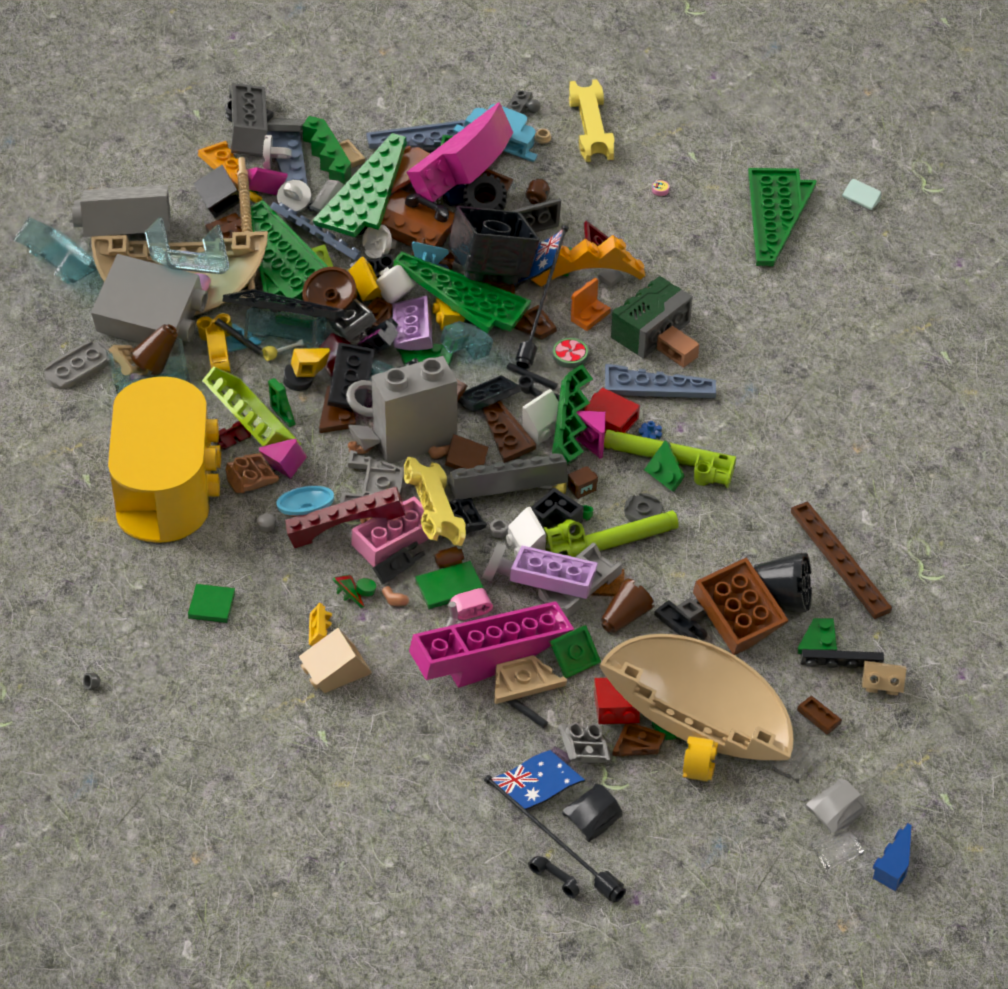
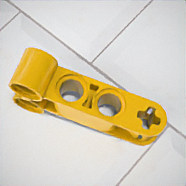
[196,313,233,373]

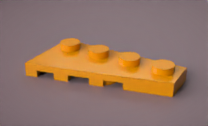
[198,141,239,190]

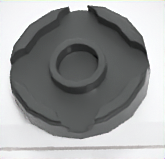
[624,493,663,522]

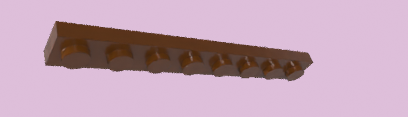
[791,501,892,619]

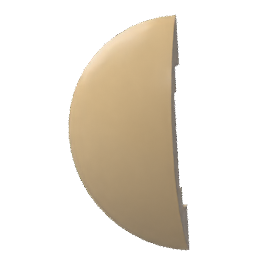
[91,231,268,315]
[599,634,793,760]

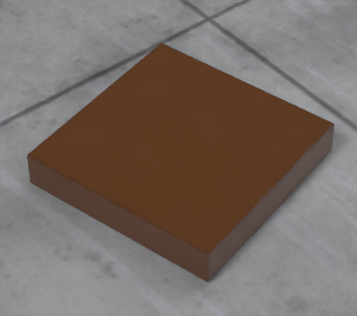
[445,434,489,469]

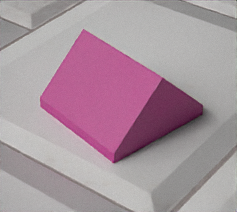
[246,167,288,195]
[575,411,605,459]
[259,439,307,479]

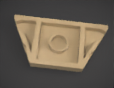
[494,655,567,704]

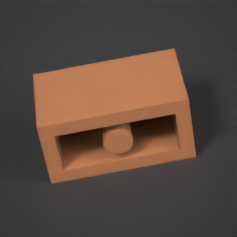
[657,326,699,368]

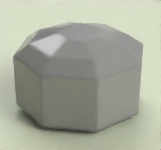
[257,513,276,532]
[490,519,509,538]

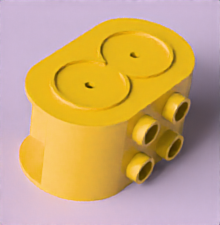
[108,377,221,543]

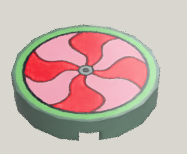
[553,338,588,368]

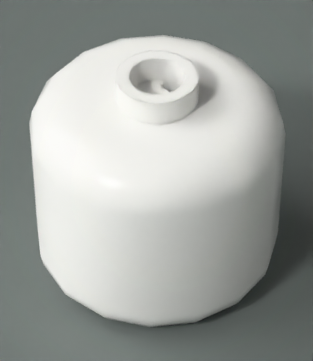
[376,265,415,304]

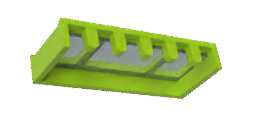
[202,366,301,446]

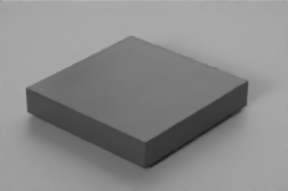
[267,118,306,132]

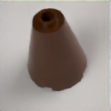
[131,324,178,376]
[601,578,655,633]

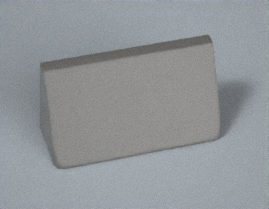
[348,425,381,450]

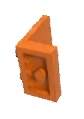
[571,278,611,331]

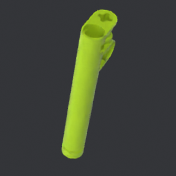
[604,429,736,488]
[543,510,679,557]

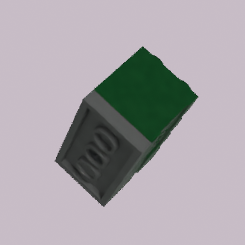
[611,276,693,359]

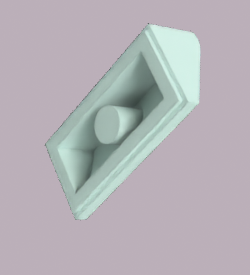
[842,179,881,210]

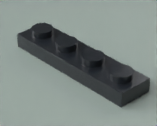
[800,649,884,669]

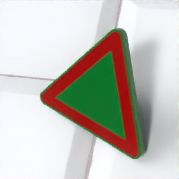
[332,575,364,608]

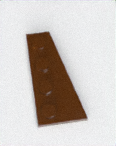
[482,401,536,463]

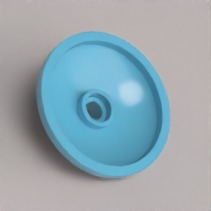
[277,486,334,517]

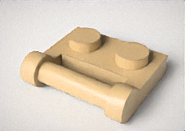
[109,345,148,375]

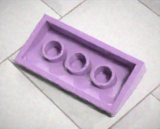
[393,296,433,350]
[510,545,598,599]

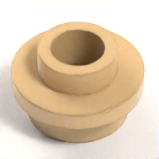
[535,129,551,144]

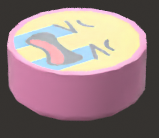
[652,180,669,196]

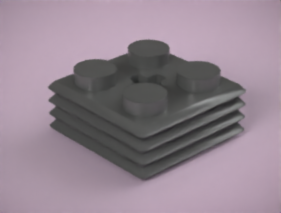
[328,299,376,341]

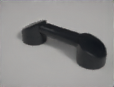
[405,193,449,222]
[518,375,560,402]
[528,856,580,899]

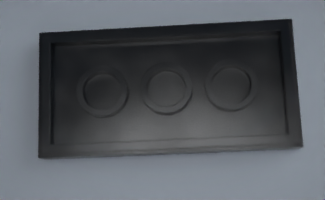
[327,342,375,411]

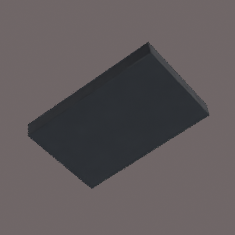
[458,375,521,412]

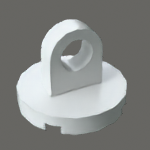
[263,135,292,169]
[277,180,312,213]
[362,224,397,259]

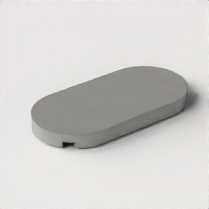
[44,341,111,389]

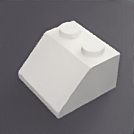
[522,389,559,445]
[506,507,546,557]

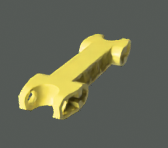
[569,79,614,162]
[404,457,466,546]

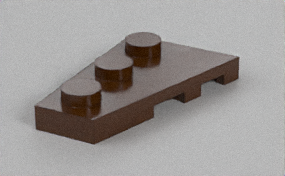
[319,386,356,434]

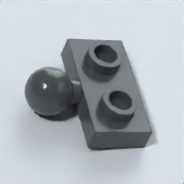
[506,90,541,114]

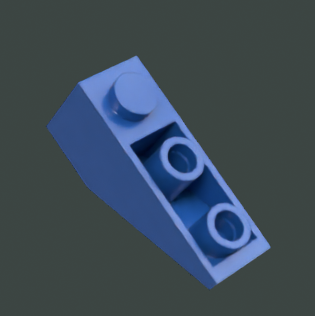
[873,823,912,891]

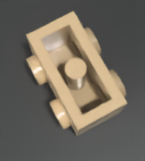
[862,661,907,695]

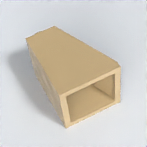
[299,628,372,693]

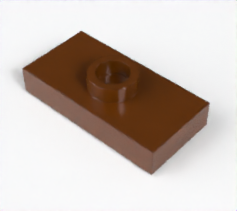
[797,695,842,735]

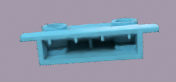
[453,104,538,162]

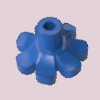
[638,421,662,439]

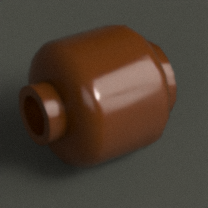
[525,179,550,205]

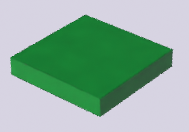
[188,584,236,623]
[549,625,601,678]

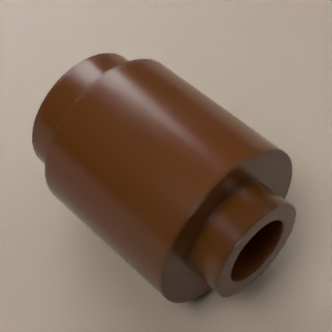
[434,546,464,569]

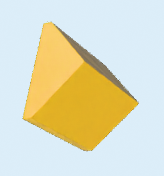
[348,256,383,301]

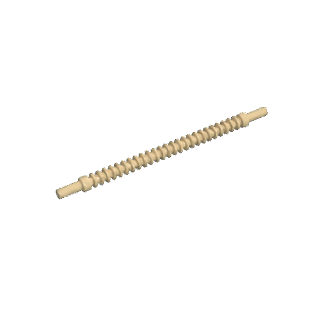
[237,157,256,289]

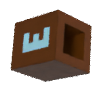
[567,466,598,499]

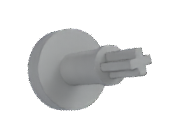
[482,542,514,582]

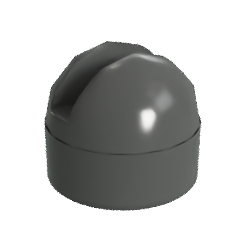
[83,673,101,689]

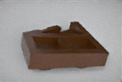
[367,297,392,329]
[514,305,557,340]
[612,723,666,757]

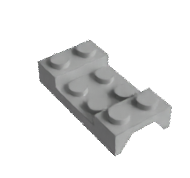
[538,543,622,619]

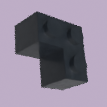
[531,488,584,533]

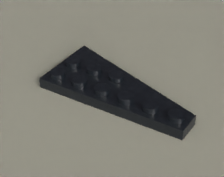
[222,289,345,321]

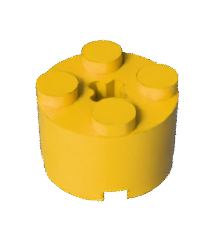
[682,736,718,782]

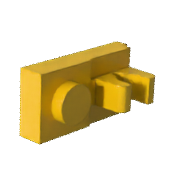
[309,603,332,646]

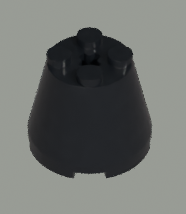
[754,553,812,613]

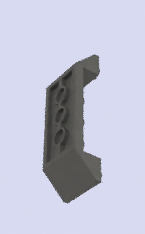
[229,83,267,157]

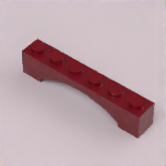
[285,486,406,549]

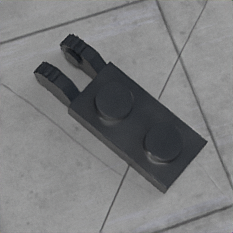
[372,541,425,585]
[654,600,708,639]

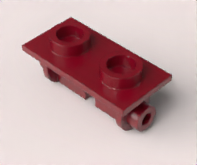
[214,421,252,450]

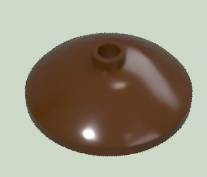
[303,267,356,310]

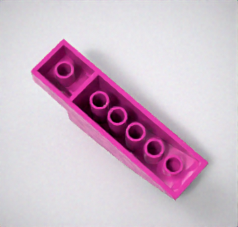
[407,102,513,202]
[409,601,574,688]

